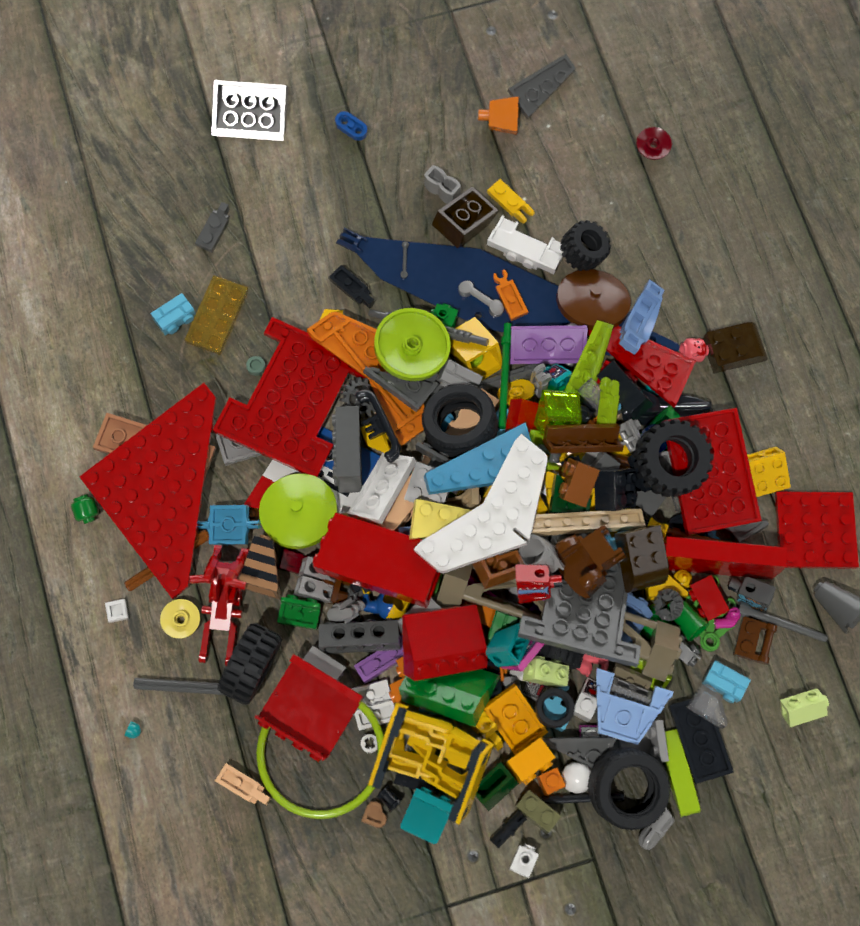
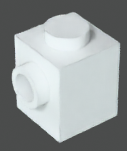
[509,844,539,878]

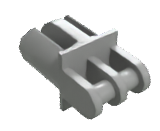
[327,597,365,624]

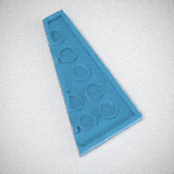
[423,422,531,495]

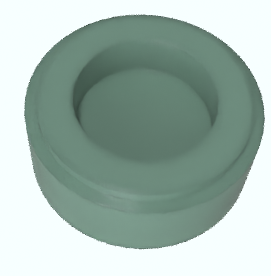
[246,356,266,376]

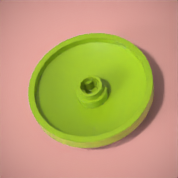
[374,308,451,381]
[259,473,338,549]

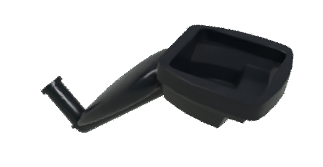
[621,387,713,426]

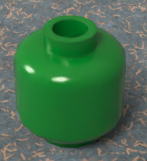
[71,494,99,524]

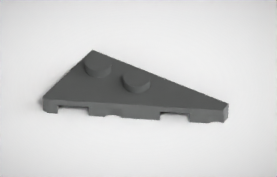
[542,737,614,768]

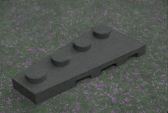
[508,54,576,119]

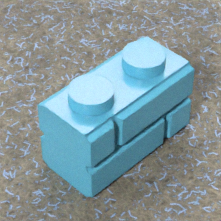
[151,293,196,336]
[701,660,751,703]

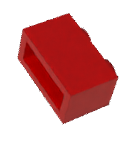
[688,575,730,622]

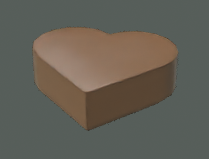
[361,801,387,828]

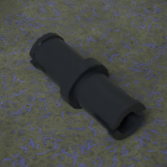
[489,810,527,849]

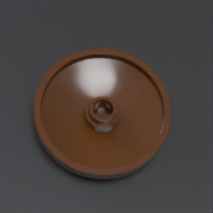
[556,269,631,330]

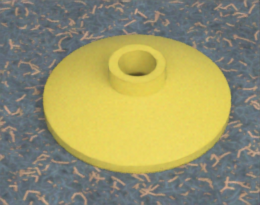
[160,599,200,639]

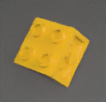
[747,447,791,497]

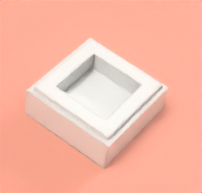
[105,599,129,623]

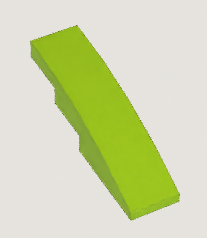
[664,729,701,817]

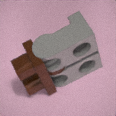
[293,556,351,605]

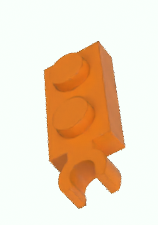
[493,270,528,321]

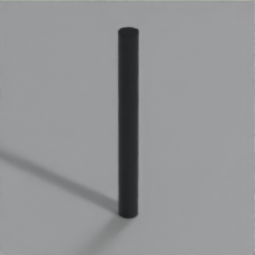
[542,793,624,804]

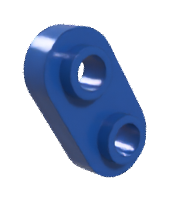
[335,111,367,141]

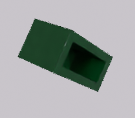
[475,762,519,811]

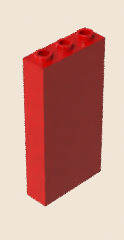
[313,512,441,608]
[664,537,787,580]

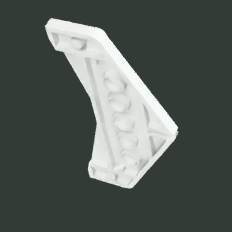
[414,434,547,573]

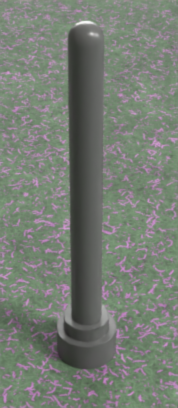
[737,600,828,642]

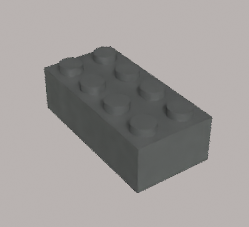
[332,406,362,493]

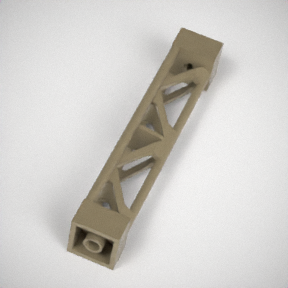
[436,564,682,682]

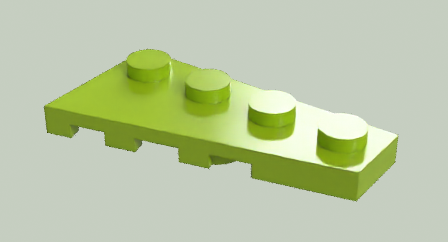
[564,320,614,398]

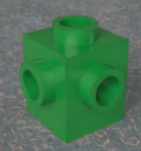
[430,304,458,328]

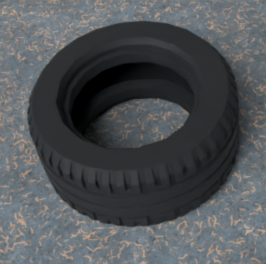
[422,384,498,460]
[588,747,671,831]

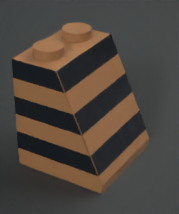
[239,535,281,600]

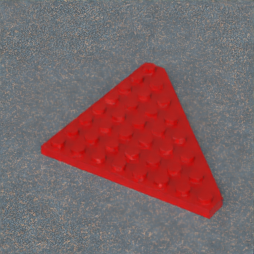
[79,383,217,599]

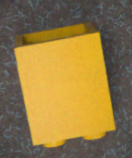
[450,317,502,380]

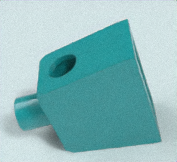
[486,623,530,667]

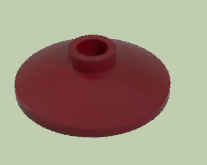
[636,127,672,160]

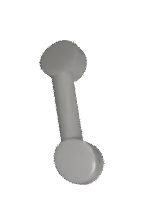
[458,281,504,317]

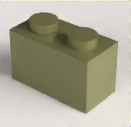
[514,790,561,834]

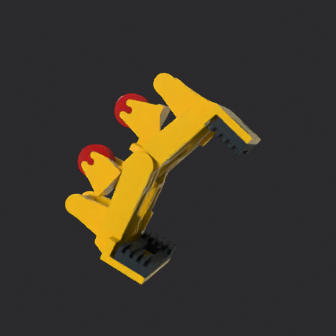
[368,703,494,825]

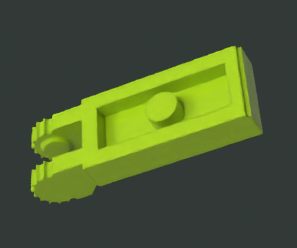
[596,377,619,424]

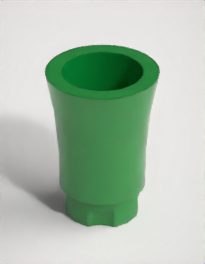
[666,599,710,641]

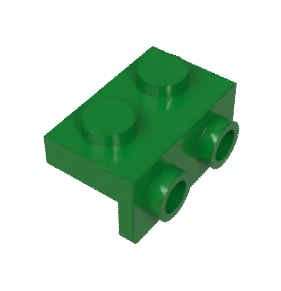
[277,595,321,630]

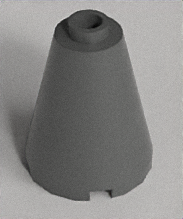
[814,581,860,634]

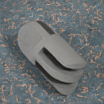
[638,808,675,850]

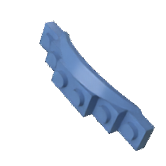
[619,280,664,355]

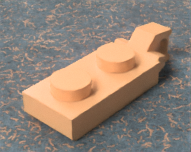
[215,763,271,805]

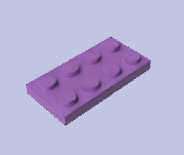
[510,325,588,364]

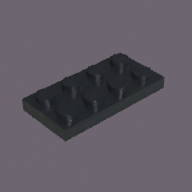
[668,694,734,785]

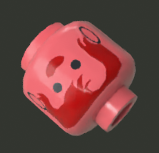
[679,338,709,362]

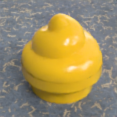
[673,570,692,589]

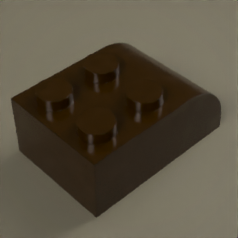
[431,187,498,249]
[703,322,768,374]
[614,525,669,593]

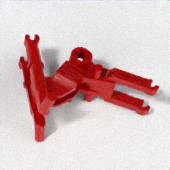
[190,545,249,666]

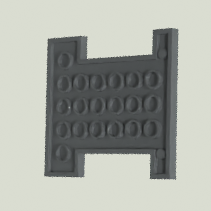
[517,535,641,667]

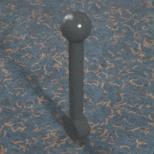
[400,241,409,279]

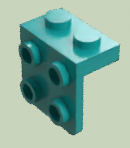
[400,787,453,844]

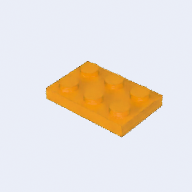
[484,683,548,755]

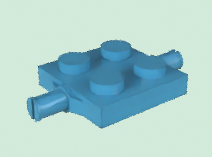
[198,505,261,545]

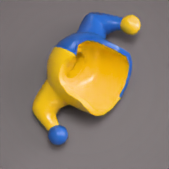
[362,590,410,621]

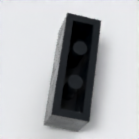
[597,361,653,420]

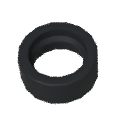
[534,688,575,729]

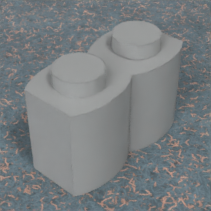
[424,165,461,204]

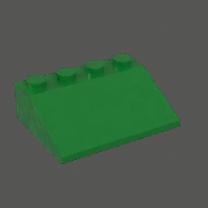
[399,669,500,727]

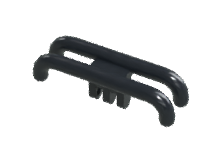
[355,389,401,463]

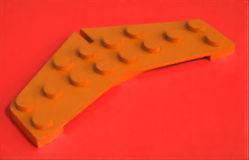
[307,312,424,448]

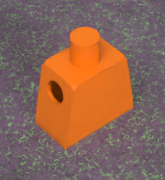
[478,97,518,135]

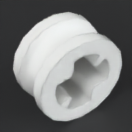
[361,734,378,753]

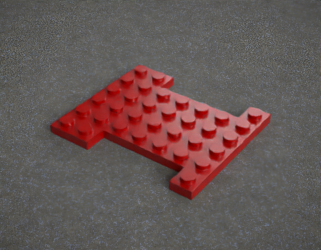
[212,317,366,477]

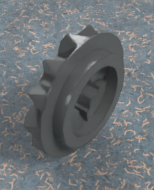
[652,589,683,621]

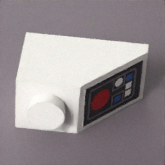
[574,677,597,722]

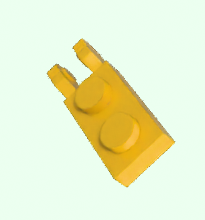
[487,179,535,224]

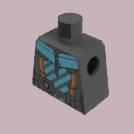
[728,577,776,613]

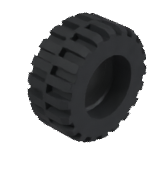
[633,419,714,497]
[218,623,282,705]

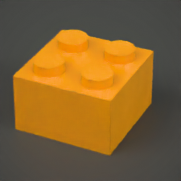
[505,737,555,785]

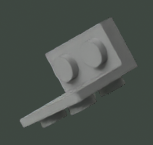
[618,720,669,763]

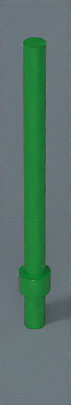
[498,323,511,429]

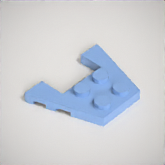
[596,668,674,745]

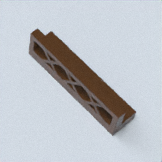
[542,424,624,453]

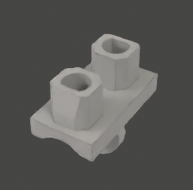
[619,419,642,455]

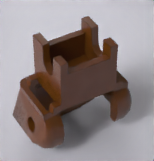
[555,525,626,599]

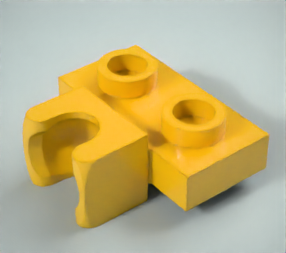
[470,711,503,752]

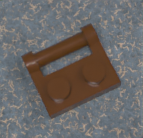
[733,617,778,665]

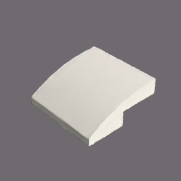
[351,679,394,730]

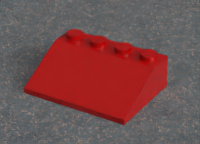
[402,603,487,681]

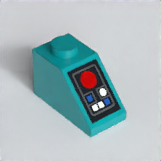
[542,363,572,397]

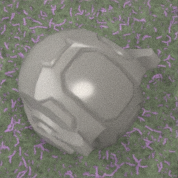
[519,534,565,575]

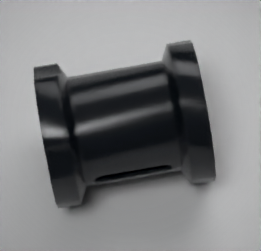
[376,785,403,813]

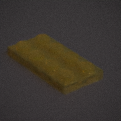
[184,275,248,355]

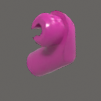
[714,607,741,629]

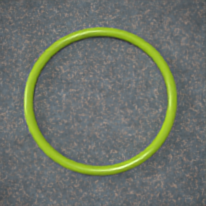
[256,701,384,819]

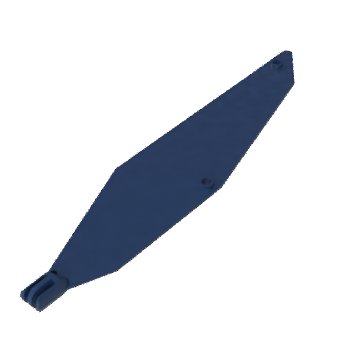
[336,227,680,356]

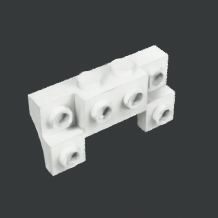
[487,215,563,274]

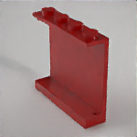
[254,654,364,762]

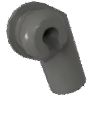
[538,444,561,463]

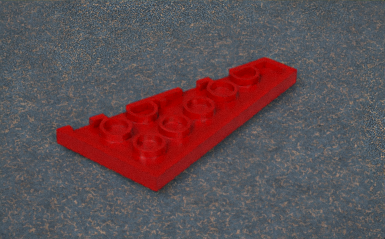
[587,326,696,408]

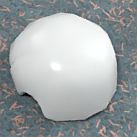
[561,762,591,793]

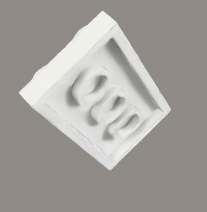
[347,453,417,525]

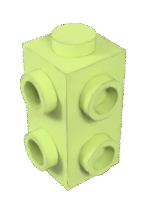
[523,656,569,687]
[780,688,829,727]

